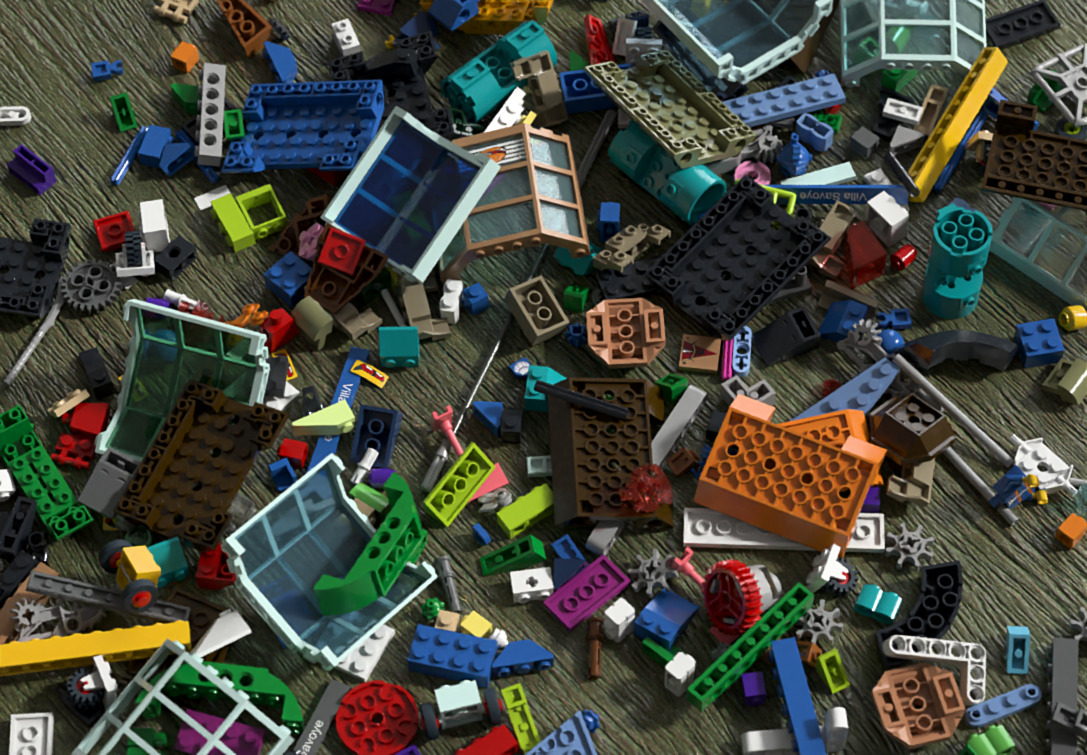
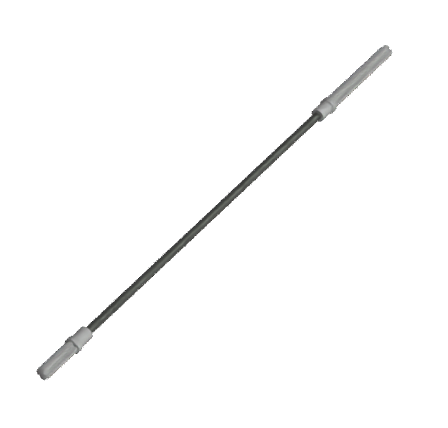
[421,109,617,492]

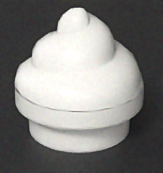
[488,628,508,648]

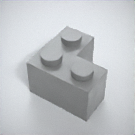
[720,375,776,407]

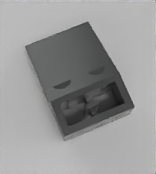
[77,447,140,520]

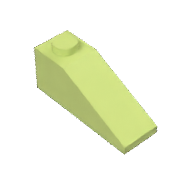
[292,400,356,436]

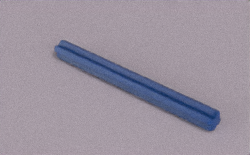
[932,110,988,193]

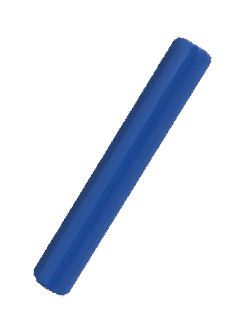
[110,126,148,185]
[176,129,220,184]

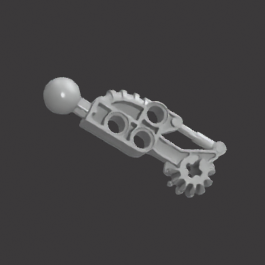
[703,124,783,175]
[837,319,945,413]
[10,582,122,642]

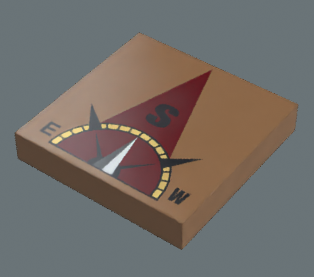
[679,334,721,374]

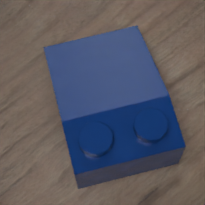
[634,589,699,652]

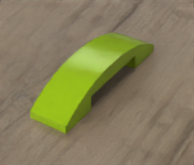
[501,683,541,755]

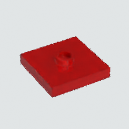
[93,211,135,253]
[317,227,366,276]

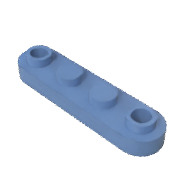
[964,684,1042,729]

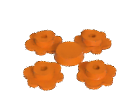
[222,303,268,344]

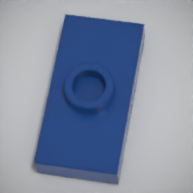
[551,534,589,571]

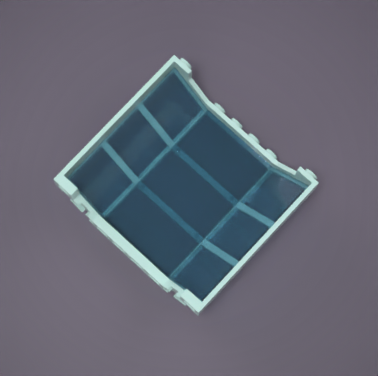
[641,0,833,84]
[220,453,438,672]

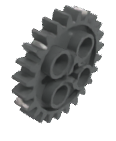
[61,259,123,314]

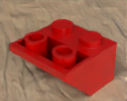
[196,543,243,590]

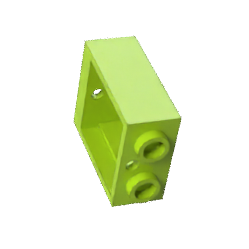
[236,184,288,240]

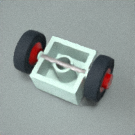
[419,680,503,741]

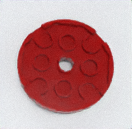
[336,680,419,755]

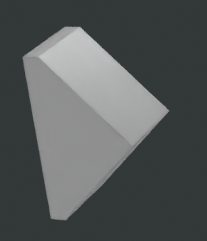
[888,125,925,158]

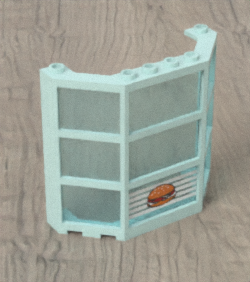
[840,0,986,88]

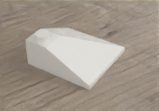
[190,609,251,657]

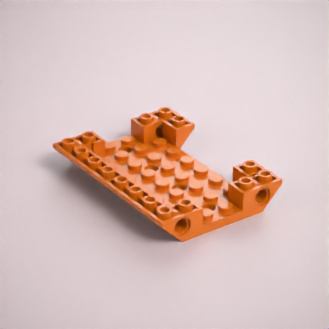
[693,394,887,559]

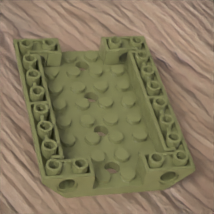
[584,50,756,169]

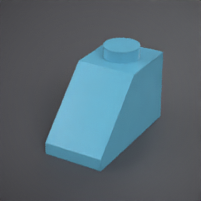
[1006,626,1030,674]

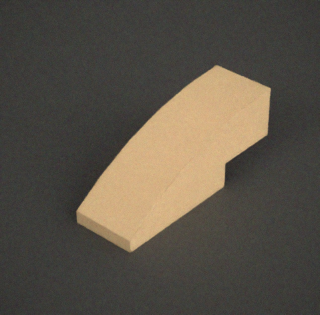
[913,84,949,136]

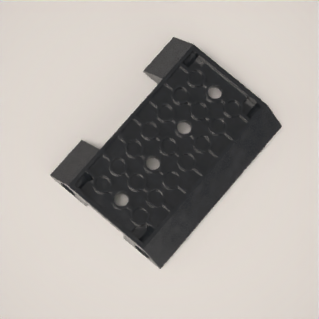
[328,31,455,173]
[0,218,71,318]

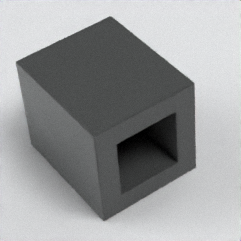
[849,126,880,160]

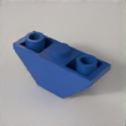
[262,41,298,83]
[492,639,554,677]

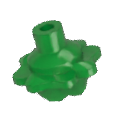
[421,598,445,620]

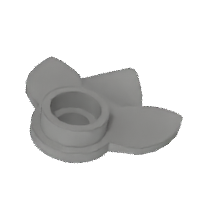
[477,488,512,513]

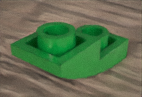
[807,109,842,134]

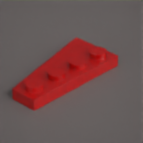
[584,14,616,65]

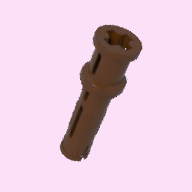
[586,617,604,680]

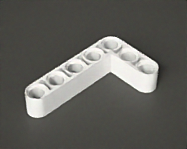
[882,635,986,707]
[741,707,848,755]

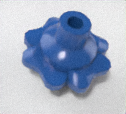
[582,709,600,734]

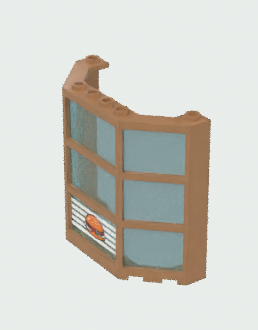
[426,123,591,286]

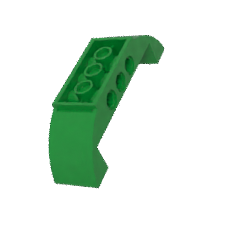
[0,404,93,542]
[313,472,423,616]
[136,661,304,735]

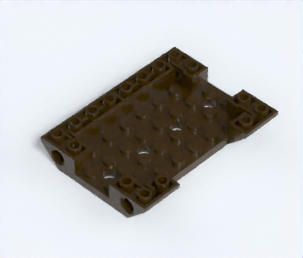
[547,378,674,528]
[113,379,290,553]

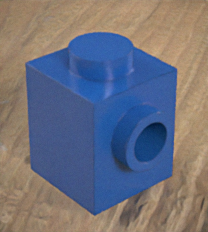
[461,282,489,316]

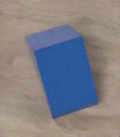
[159,143,195,177]
[472,401,503,438]

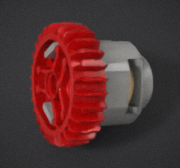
[701,559,782,636]

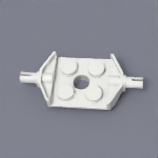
[1009,434,1078,497]

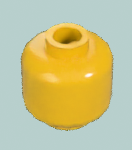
[1059,305,1087,331]

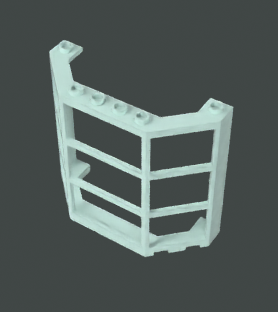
[71,638,294,755]

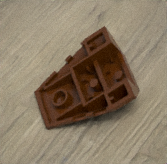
[304,223,389,314]

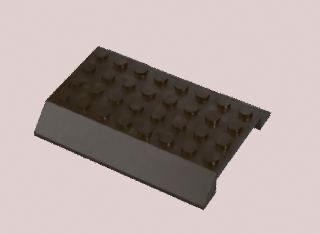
[981,99,1087,211]

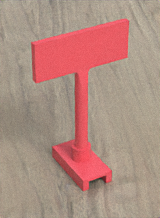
[430,405,509,503]
[669,547,739,648]

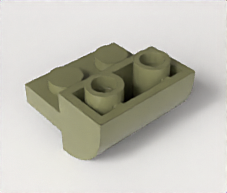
[291,295,333,351]
[1042,358,1087,406]

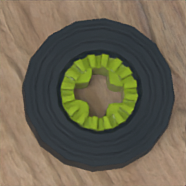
[1055,115,1087,140]

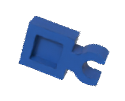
[91,60,124,82]
[877,308,912,330]

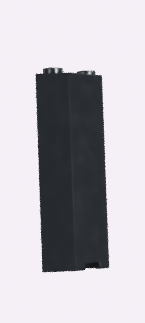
[652,10,749,102]

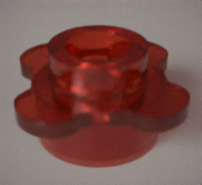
[821,379,842,397]

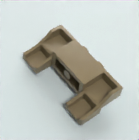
[510,50,569,128]
[808,201,869,280]
[593,222,671,272]
[397,272,451,341]
[304,285,383,340]
[886,458,935,508]

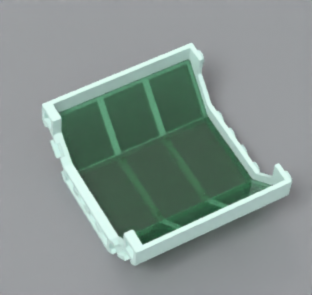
[94,299,270,463]

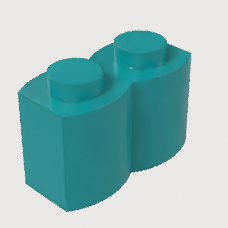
[854,584,902,625]

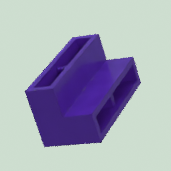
[7,144,57,195]

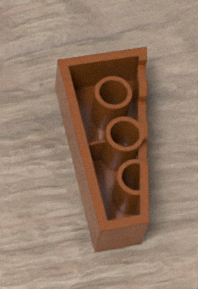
[216,0,276,59]

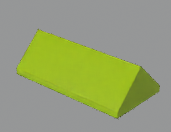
[423,442,496,527]

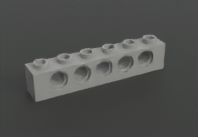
[194,63,226,167]

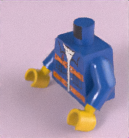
[988,465,1048,510]

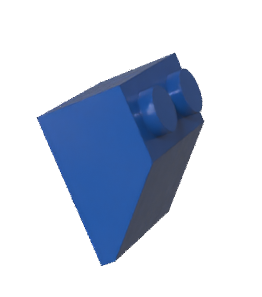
[819,300,868,348]

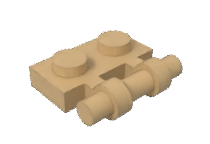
[153,0,199,23]
[47,389,90,418]

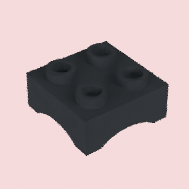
[244,354,289,397]

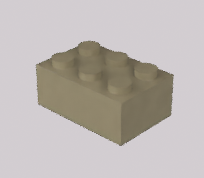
[504,275,570,346]

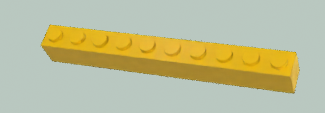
[900,47,1008,202]
[0,620,192,676]

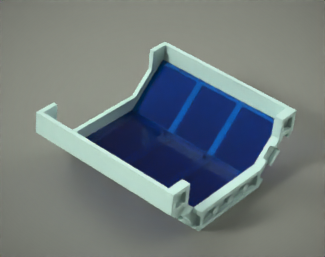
[320,106,501,284]

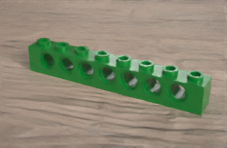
[686,582,814,713]

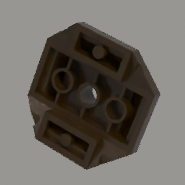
[868,393,956,465]

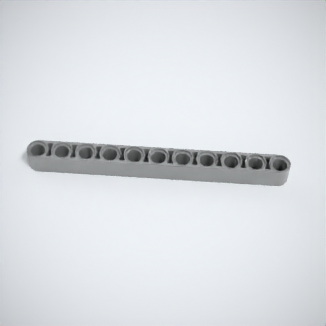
[585,385,708,556]

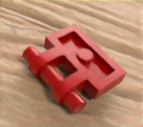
[51,432,96,470]

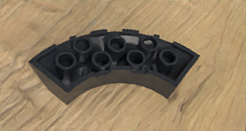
[894,330,1019,371]
[873,560,963,669]

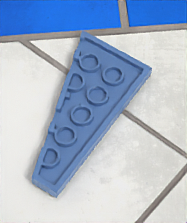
[791,358,901,421]
[525,710,597,755]

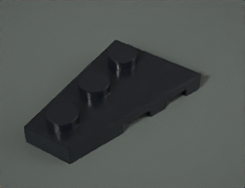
[873,86,914,142]

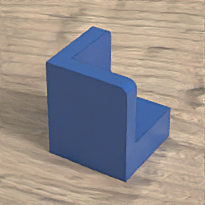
[268,458,297,493]

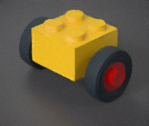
[98,540,161,613]

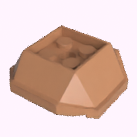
[586,298,666,369]
[872,662,965,749]

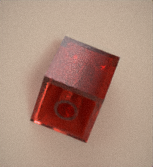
[844,221,887,290]

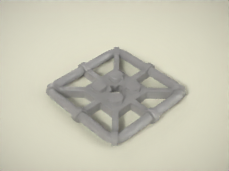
[1031,44,1087,128]

